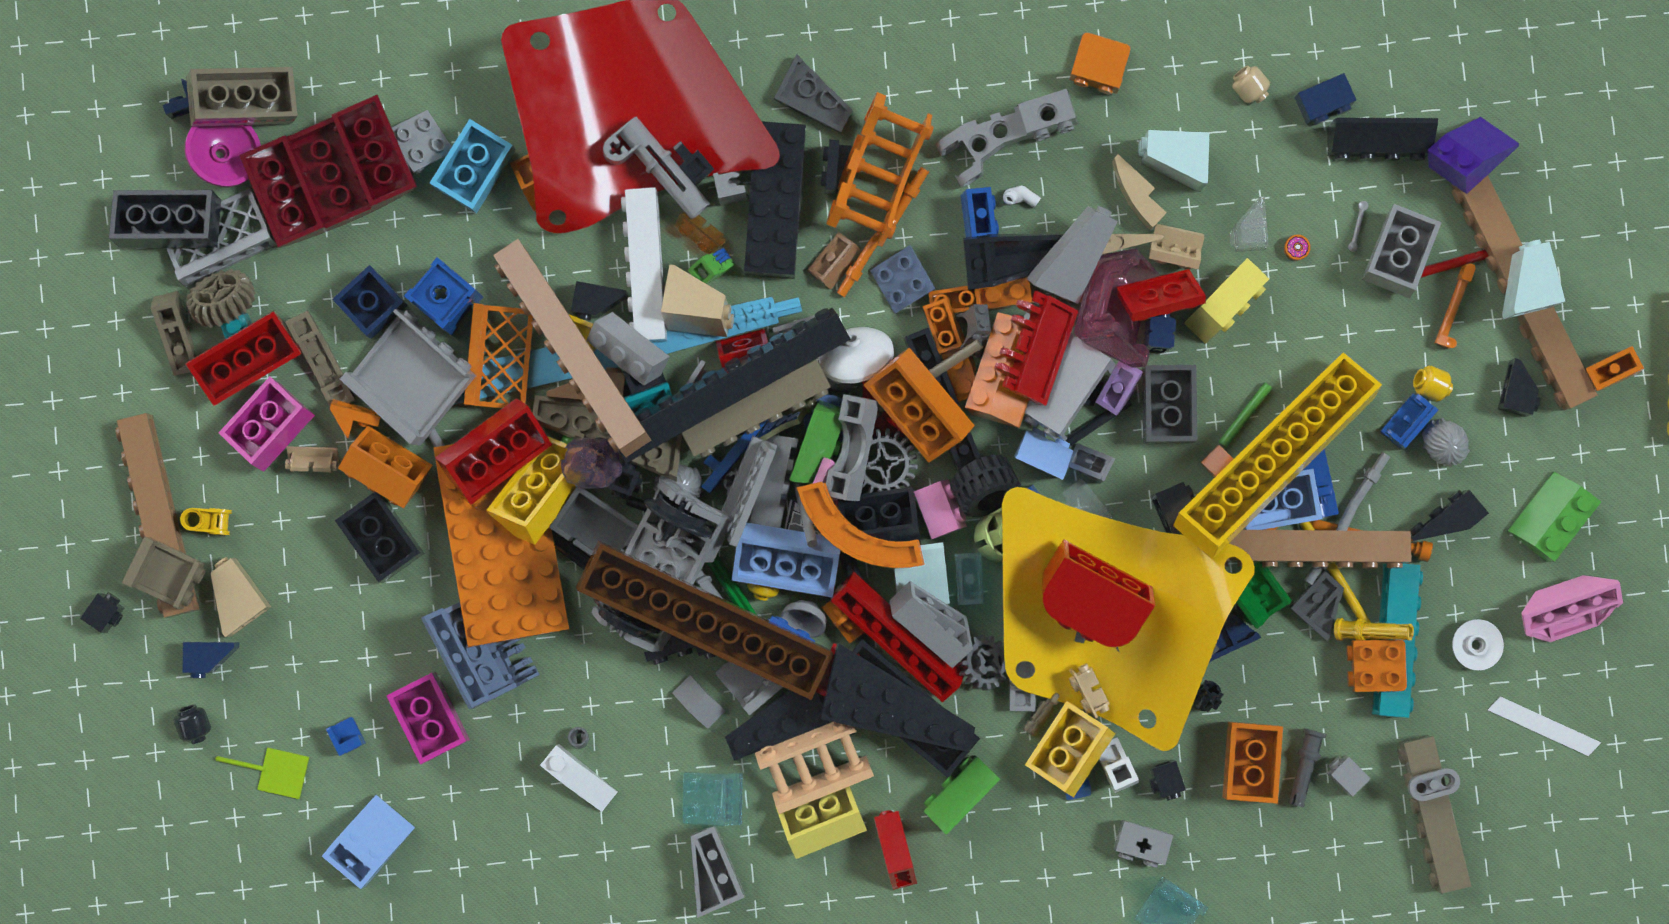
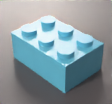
[430,119,516,214]

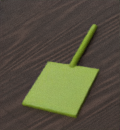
[215,747,309,799]

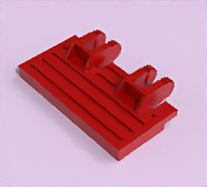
[994,291,1078,406]

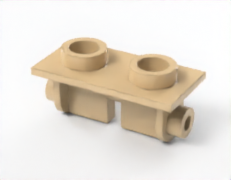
[285,446,340,473]
[1069,664,1110,718]

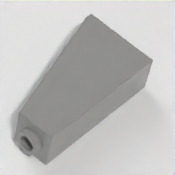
[1027,206,1118,304]

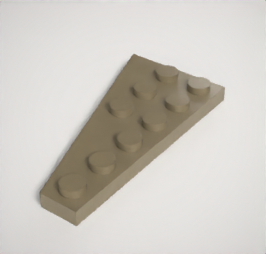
[532,395,683,482]

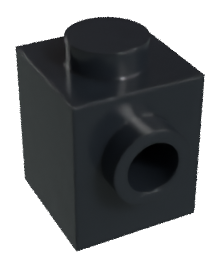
[80,592,124,633]
[1149,760,1186,801]

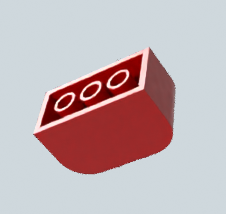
[1042,539,1155,647]

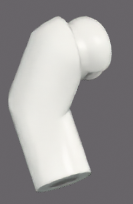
[1003,185,1041,208]

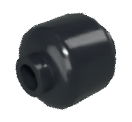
[174,704,211,744]

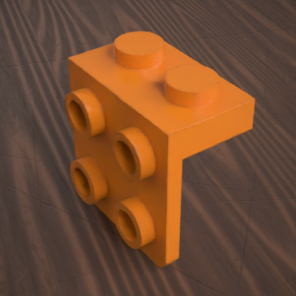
[1069,33,1131,95]
[1346,640,1407,692]

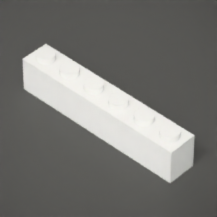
[621,188,667,342]

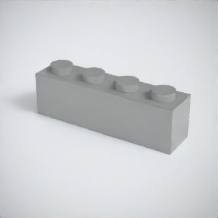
[747,435,799,528]

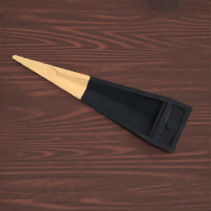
[963,234,1164,290]

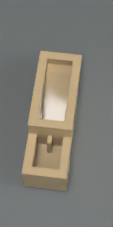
[1112,154,1167,231]

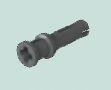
[1288,728,1327,807]

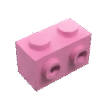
[914,479,967,539]

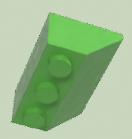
[790,400,843,484]
[1507,472,1601,562]
[923,755,1000,835]

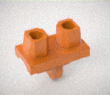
[821,601,864,643]

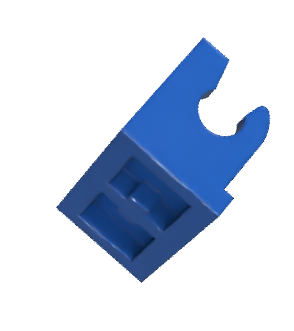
[1380,393,1438,450]

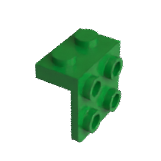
[1235,563,1292,629]

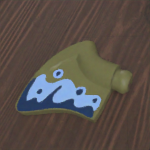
[757,397,817,440]

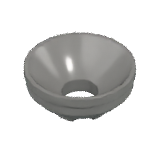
[781,600,827,638]

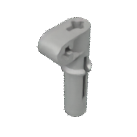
[603,117,710,220]

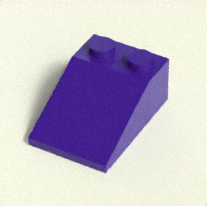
[1428,117,1519,194]

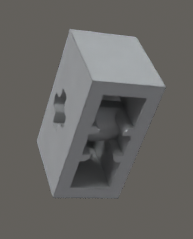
[1114,820,1174,868]

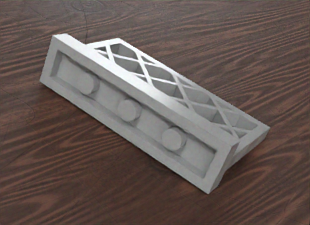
[166,188,277,287]
[714,435,777,547]

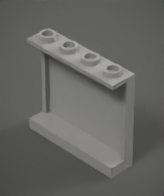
[340,309,477,446]
[1023,312,1116,441]

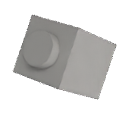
[1327,756,1371,797]

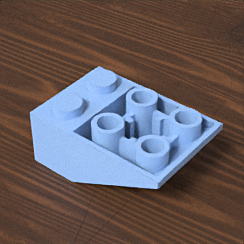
[322,795,415,889]

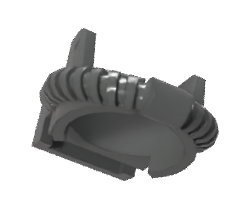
[956,304,991,358]

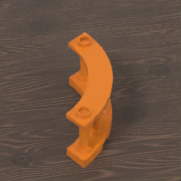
[826,92,934,247]
[797,481,925,568]

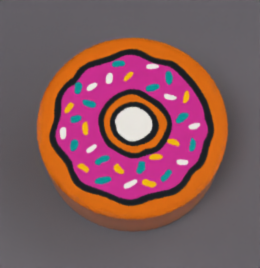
[1284,235,1310,261]

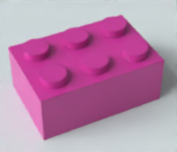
[219,376,315,472]
[386,672,470,764]

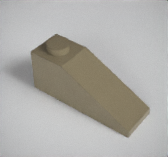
[150,291,196,376]

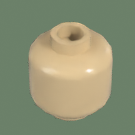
[1232,65,1270,103]

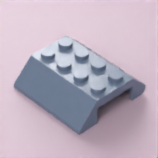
[421,602,540,710]

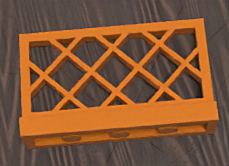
[464,303,533,408]

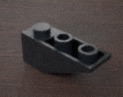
[1409,490,1489,541]

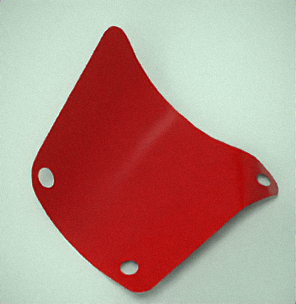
[501,0,780,233]

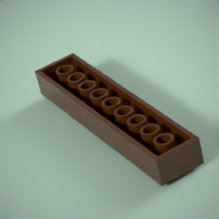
[576,540,834,700]

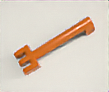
[1434,263,1476,349]

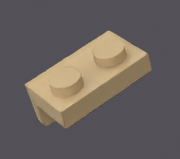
[1149,224,1204,269]

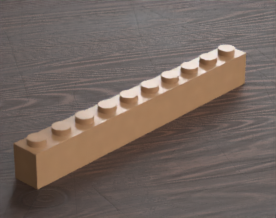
[1452,175,1598,410]
[493,239,651,457]

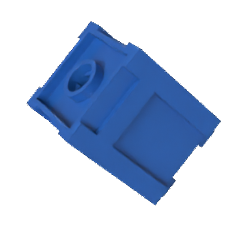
[404,257,484,335]

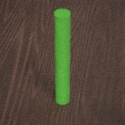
[1218,382,1272,448]

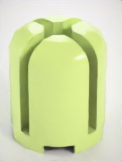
[974,508,1003,562]

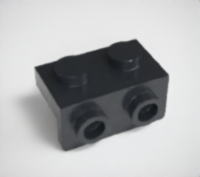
[821,139,852,195]

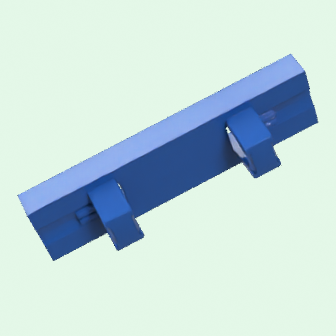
[701,419,768,494]
[1302,448,1339,518]

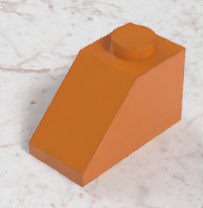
[1585,346,1644,391]

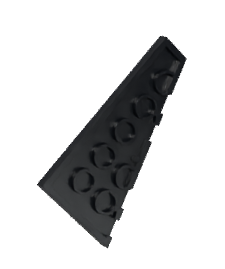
[820,643,976,752]

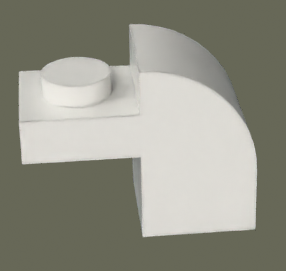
[1099,737,1139,793]

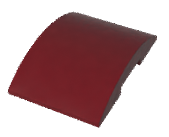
[239,95,417,248]

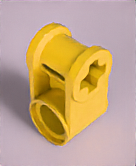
[180,508,232,535]

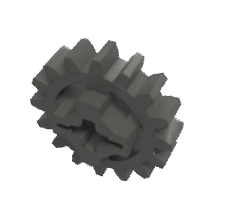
[957,634,1006,691]

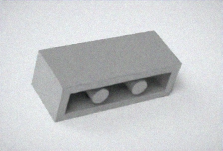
[586,312,670,385]

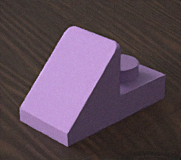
[1096,359,1143,416]

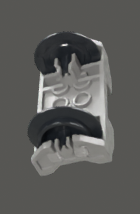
[591,479,732,652]

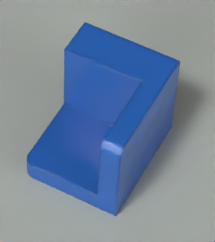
[326,717,366,756]

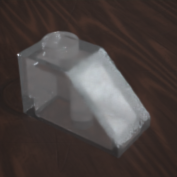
[1229,196,1269,252]

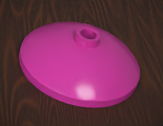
[185,125,261,187]

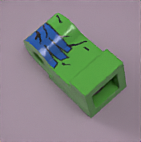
[688,248,736,284]

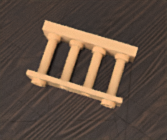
[755,722,874,814]

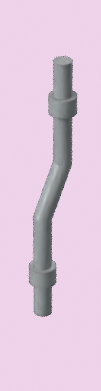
[1303,452,1390,585]

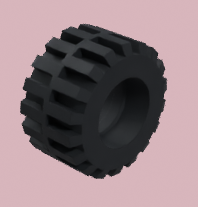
[950,455,1021,518]

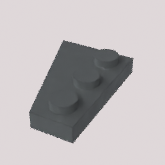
[774,54,853,133]

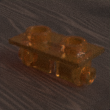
[675,212,726,254]

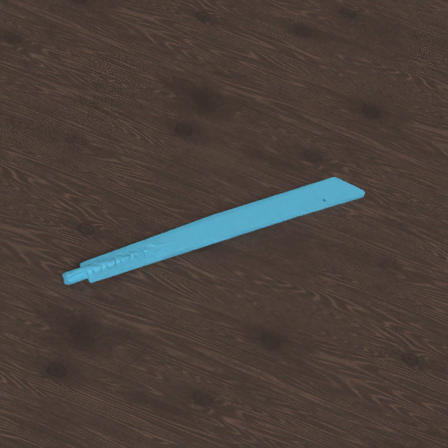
[453,297,802,405]

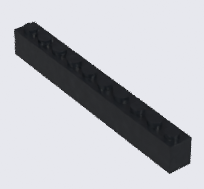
[619,307,851,463]

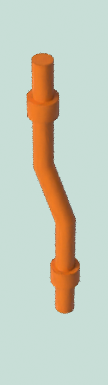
[837,167,929,297]

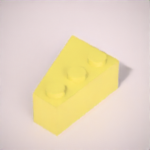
[1184,258,1269,344]

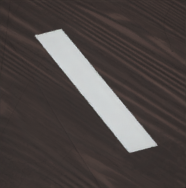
[1488,697,1601,756]

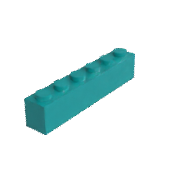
[1372,564,1423,718]

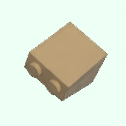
[661,265,734,337]

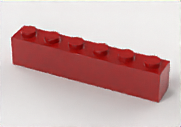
[830,572,964,703]

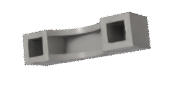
[826,395,879,501]

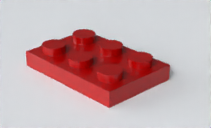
[1117,269,1206,322]

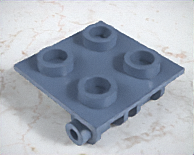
[870,245,936,314]

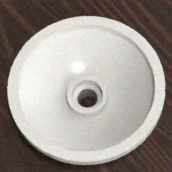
[818,327,894,383]

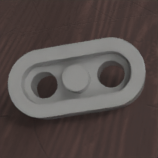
[1408,768,1460,801]

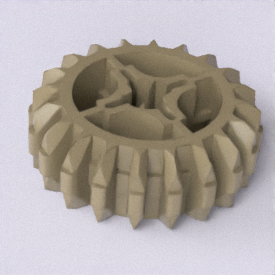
[186,269,256,328]

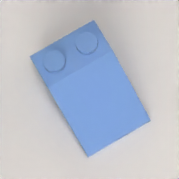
[1014,427,1073,480]
[1245,469,1322,530]

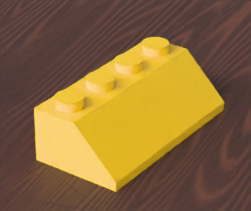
[486,436,593,545]

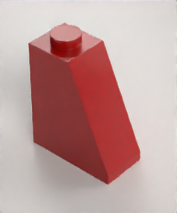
[874,810,917,890]

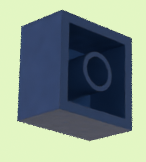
[332,265,408,339]

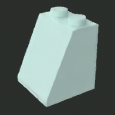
[1138,130,1209,191]
[1502,240,1565,320]
[893,542,950,604]

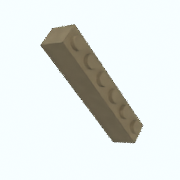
[682,359,831,458]
[1397,735,1472,894]

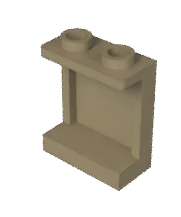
[122,536,205,609]

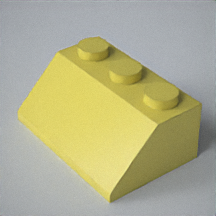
[775,786,867,859]

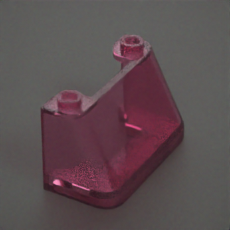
[1074,248,1161,368]

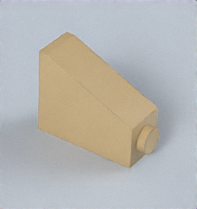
[210,557,271,637]

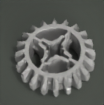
[862,428,918,493]

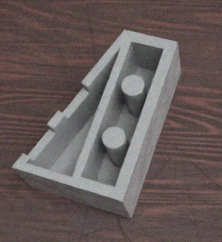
[890,581,973,668]
[691,824,745,918]

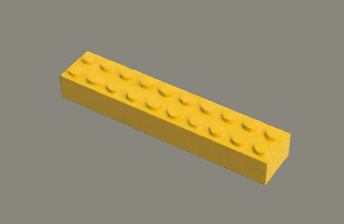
[1173,352,1382,560]

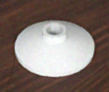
[1452,619,1504,670]

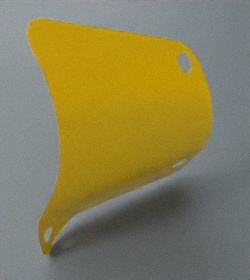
[1002,487,1255,751]

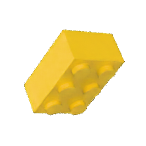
[1025,701,1116,798]

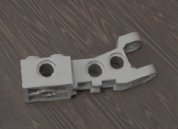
[935,89,1079,188]

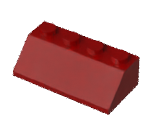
[186,311,301,406]
[435,398,552,505]

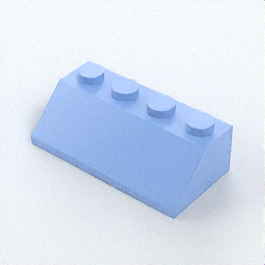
[732,523,841,597]

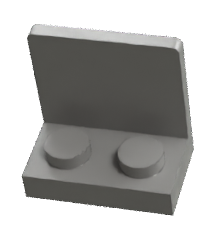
[715,661,782,715]

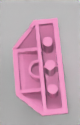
[1521,575,1623,642]

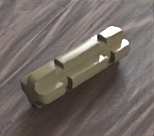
[1023,692,1059,736]

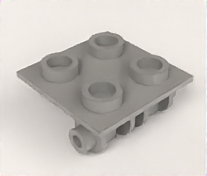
[392,110,452,174]

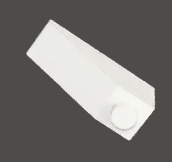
[540,744,618,812]

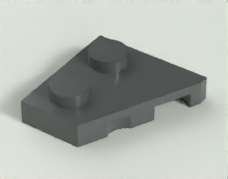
[1290,570,1344,641]

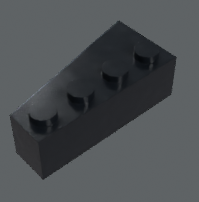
[725,690,830,761]

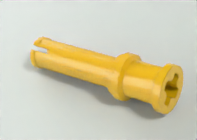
[1334,618,1414,641]

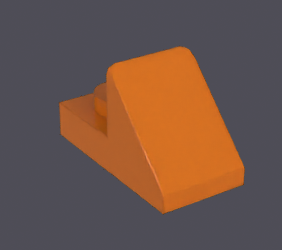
[330,399,381,439]

